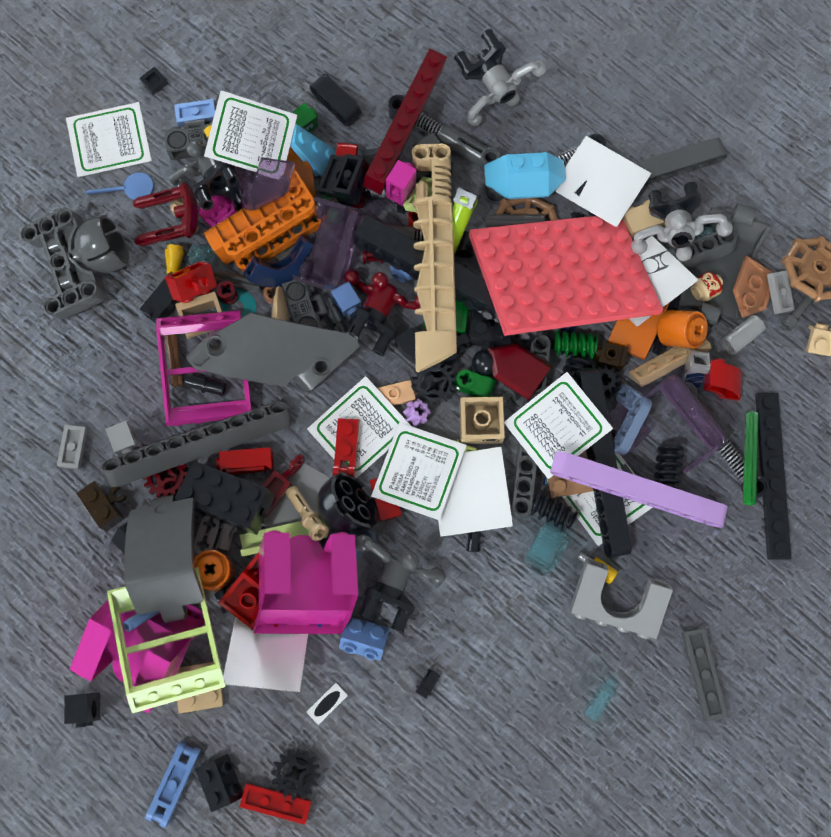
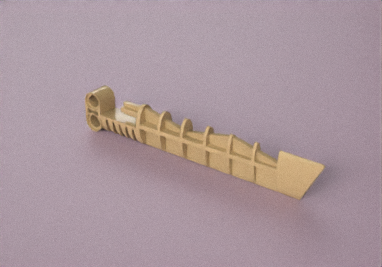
[412,144,457,372]

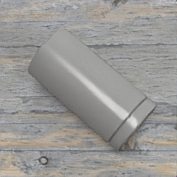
[720,315,766,355]

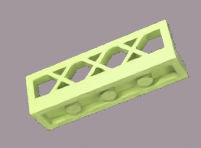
[240,517,329,556]

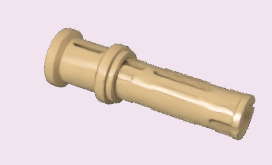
[286,486,329,541]

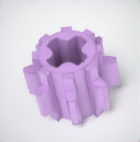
[403,399,431,426]

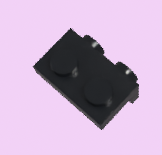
[195,754,243,812]

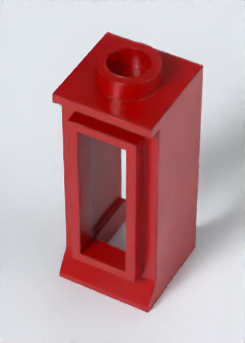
[216,447,274,475]

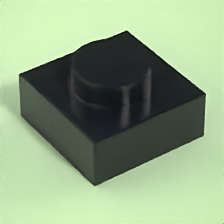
[139,67,168,95]

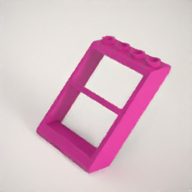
[156,310,251,426]

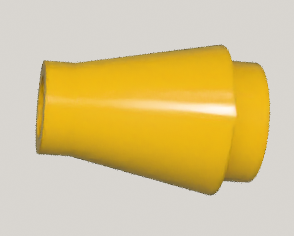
[164,244,185,274]

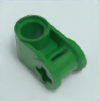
[454,369,496,397]

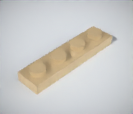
[629,339,711,388]

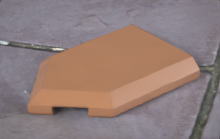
[733,255,773,318]

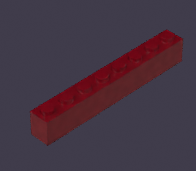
[363,48,447,195]

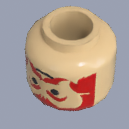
[691,272,723,302]

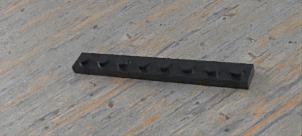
[755,393,792,560]

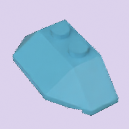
[484,152,566,199]

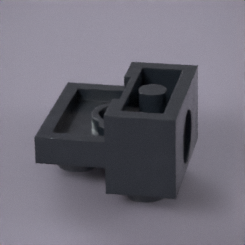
[317,154,370,205]

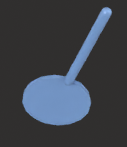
[86,173,154,200]

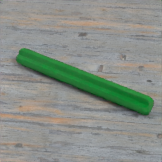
[743,411,759,506]

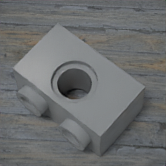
[106,421,143,456]

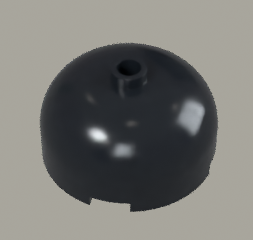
[317,472,379,537]

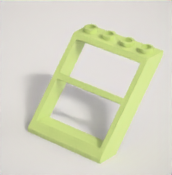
[107,567,225,713]

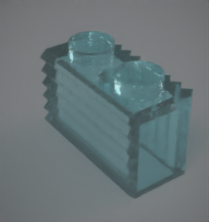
[523,522,569,574]

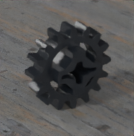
[411,362,457,406]
[271,748,321,801]

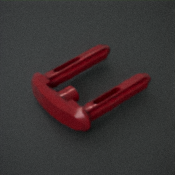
[132,182,198,246]

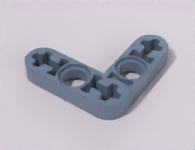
[613,384,652,455]

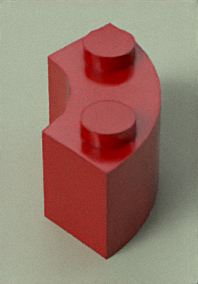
[704,359,742,401]

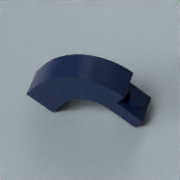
[243,234,313,287]

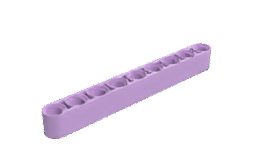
[550,451,728,528]

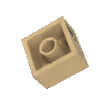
[459,397,505,444]

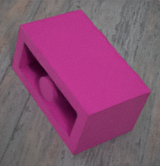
[386,160,416,207]

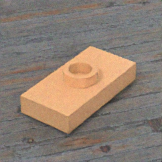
[377,380,416,406]

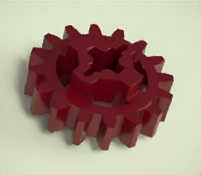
[142,464,189,498]

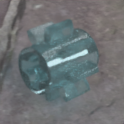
[187,244,214,265]

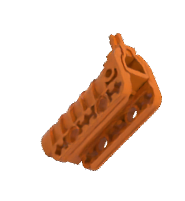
[204,161,325,272]

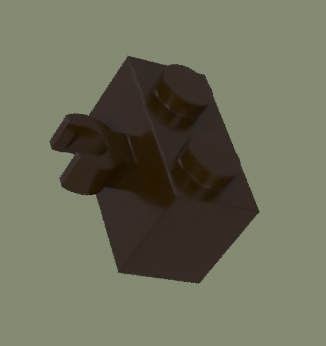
[76,481,127,531]

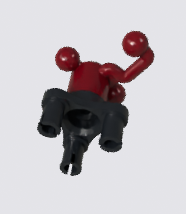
[344,269,421,356]

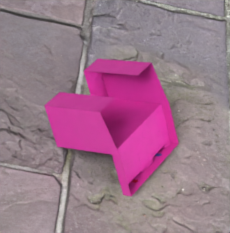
[254,530,358,634]
[69,585,211,714]

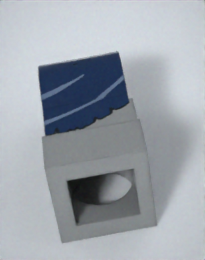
[682,351,710,388]

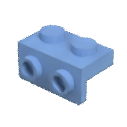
[339,617,390,661]

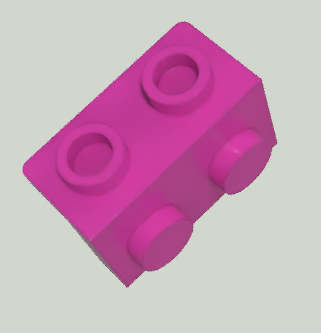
[198,196,244,228]

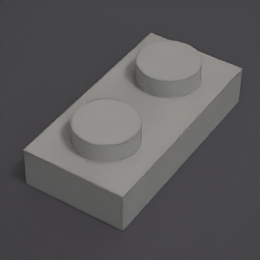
[767,270,795,314]
[57,425,88,470]

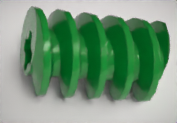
[554,330,598,360]

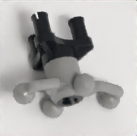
[454,29,546,126]
[631,181,733,261]

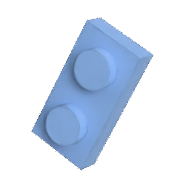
[174,99,216,126]

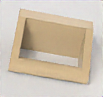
[175,292,223,339]

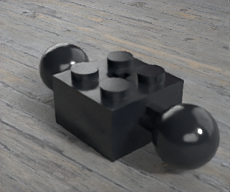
[468,310,511,376]

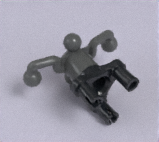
[169,141,247,212]
[355,535,446,633]

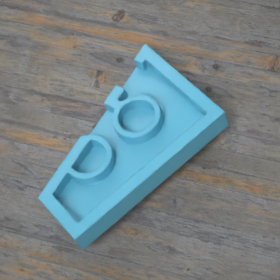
[290,124,336,178]

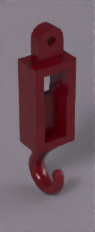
[262,454,304,518]

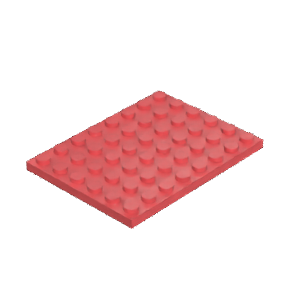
[469,216,663,336]

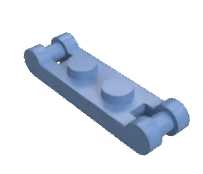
[145,740,202,828]

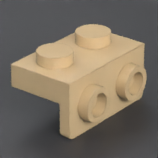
[806,323,831,356]

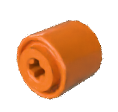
[658,310,708,349]
[194,550,236,592]

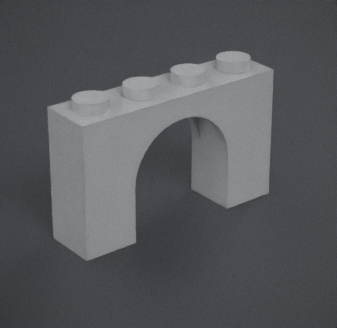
[570,558,673,639]

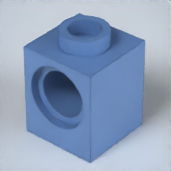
[331,282,362,318]

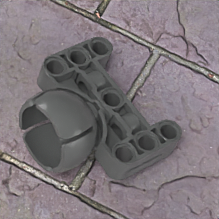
[20,207,129,320]

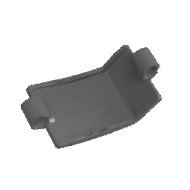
[679,203,771,326]
[124,494,204,623]

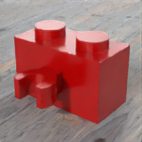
[165,261,217,303]

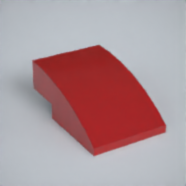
[218,552,259,630]

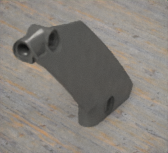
[185,312,358,392]

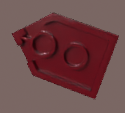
[488,344,552,401]

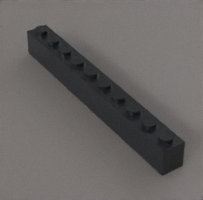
[353,215,540,341]

